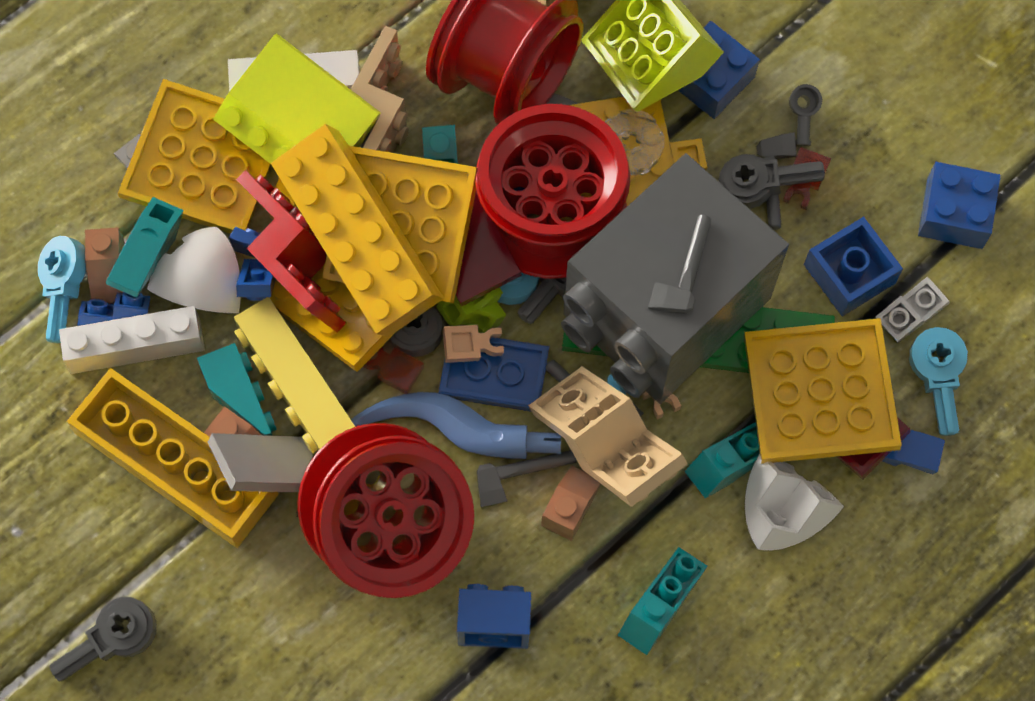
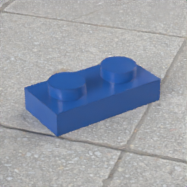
[236,259,276,301]

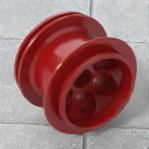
[426,0,584,125]
[475,104,630,279]
[298,423,474,598]

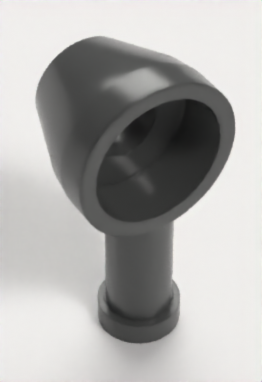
[789,84,822,146]

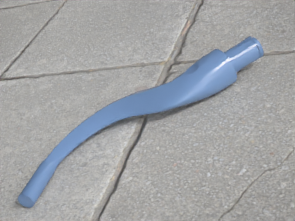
[351,392,561,459]

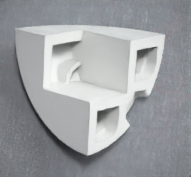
[147,227,241,313]
[745,454,844,550]

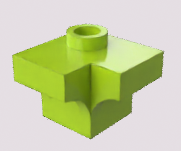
[436,287,506,333]

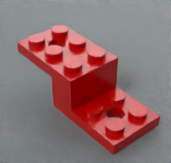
[236,170,347,333]

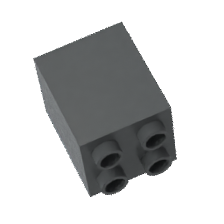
[561,153,789,405]

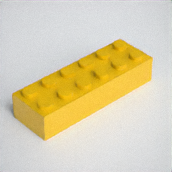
[271,124,444,337]
[67,368,279,548]

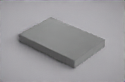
[208,433,313,492]

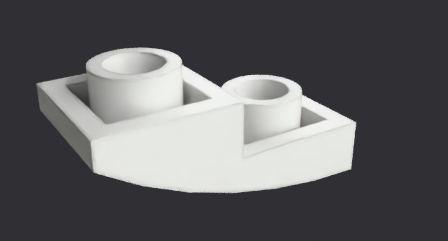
[876,276,950,343]

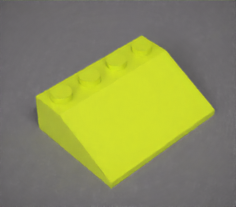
[581,0,724,112]
[213,34,381,164]

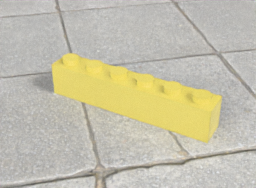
[233,297,355,454]

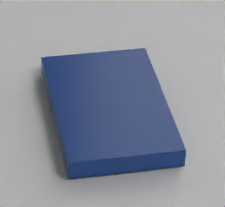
[438,338,549,412]

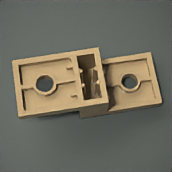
[351,25,409,153]
[528,366,688,507]

